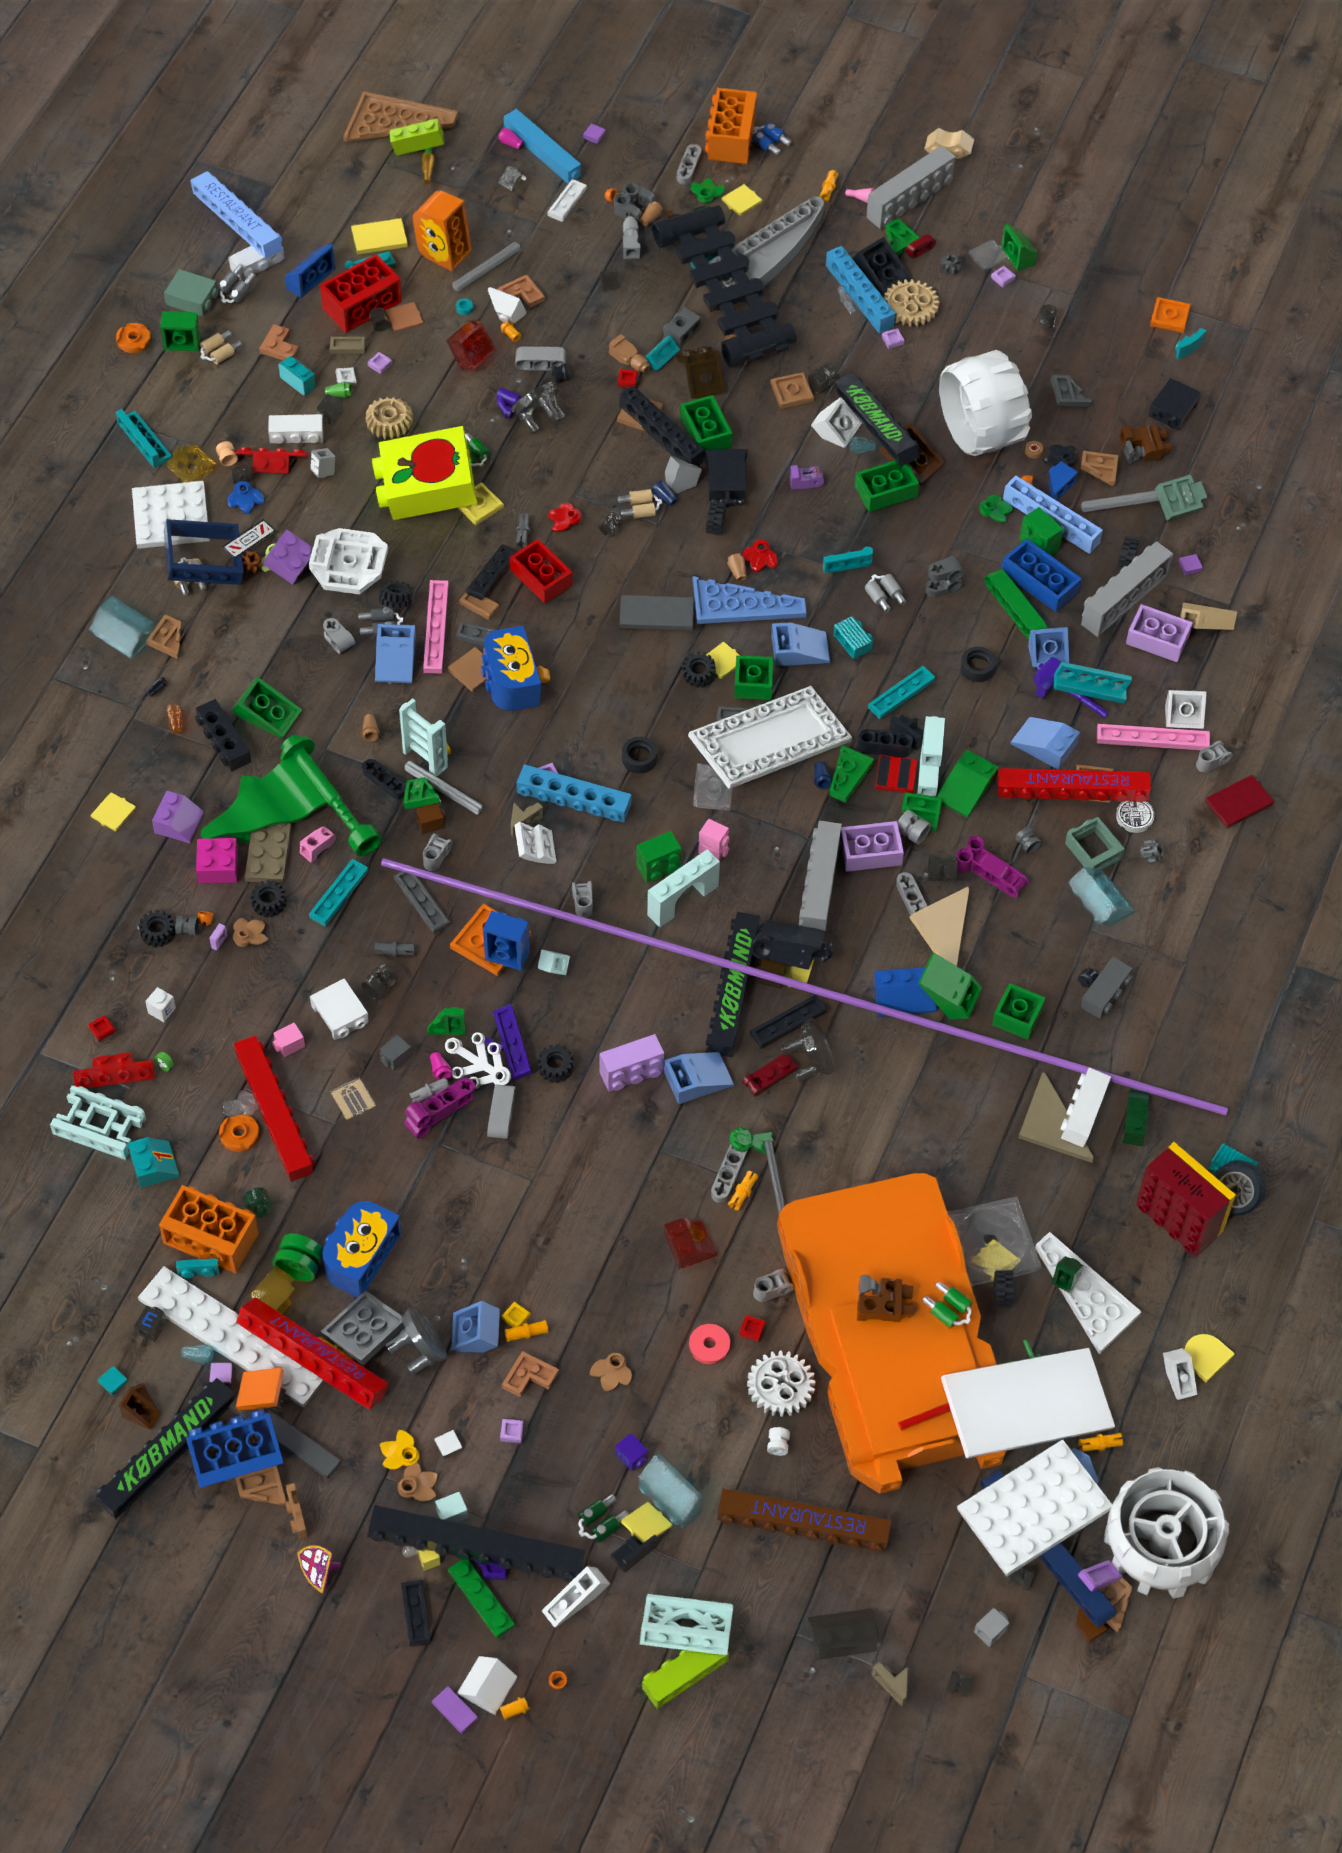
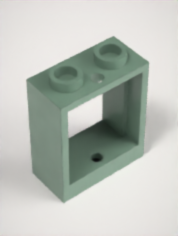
[1065,817,1125,876]

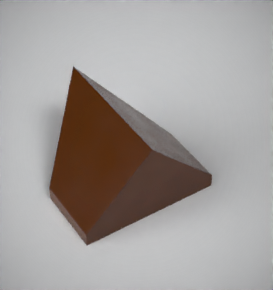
[119,1383,161,1430]

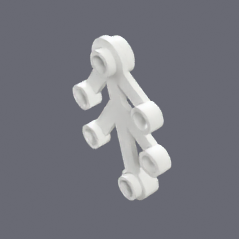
[445,1032,511,1089]

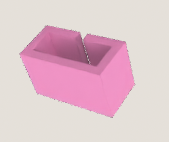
[698,819,730,861]

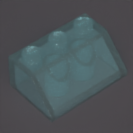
[89,595,154,659]
[1068,867,1135,926]
[639,1452,702,1528]

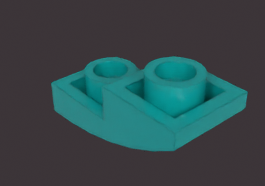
[1175,328,1206,359]

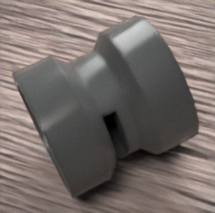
[1015,827,1042,854]
[175,915,198,936]

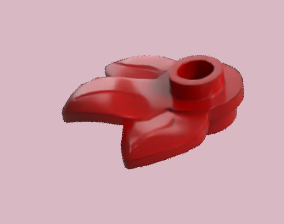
[547,503,582,532]
[742,540,777,573]

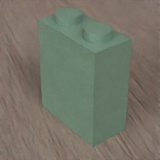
[164,269,219,316]

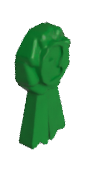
[730,1127,773,1155]

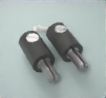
[217,263,256,304]
[358,607,403,637]

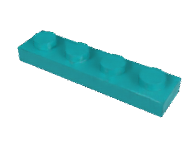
[868,666,935,720]
[309,859,369,927]

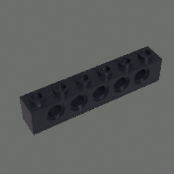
[619,385,704,466]

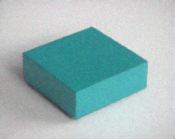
[98,1366,128,1396]

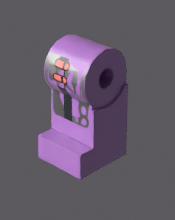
[790,465,824,489]

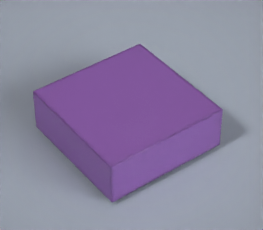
[583,124,606,144]
[1179,554,1202,575]

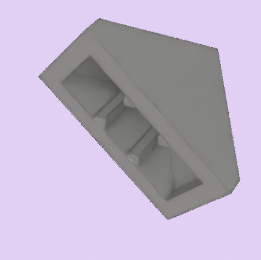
[665,456,703,495]

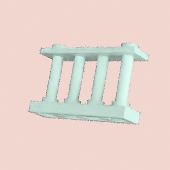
[399,698,448,777]

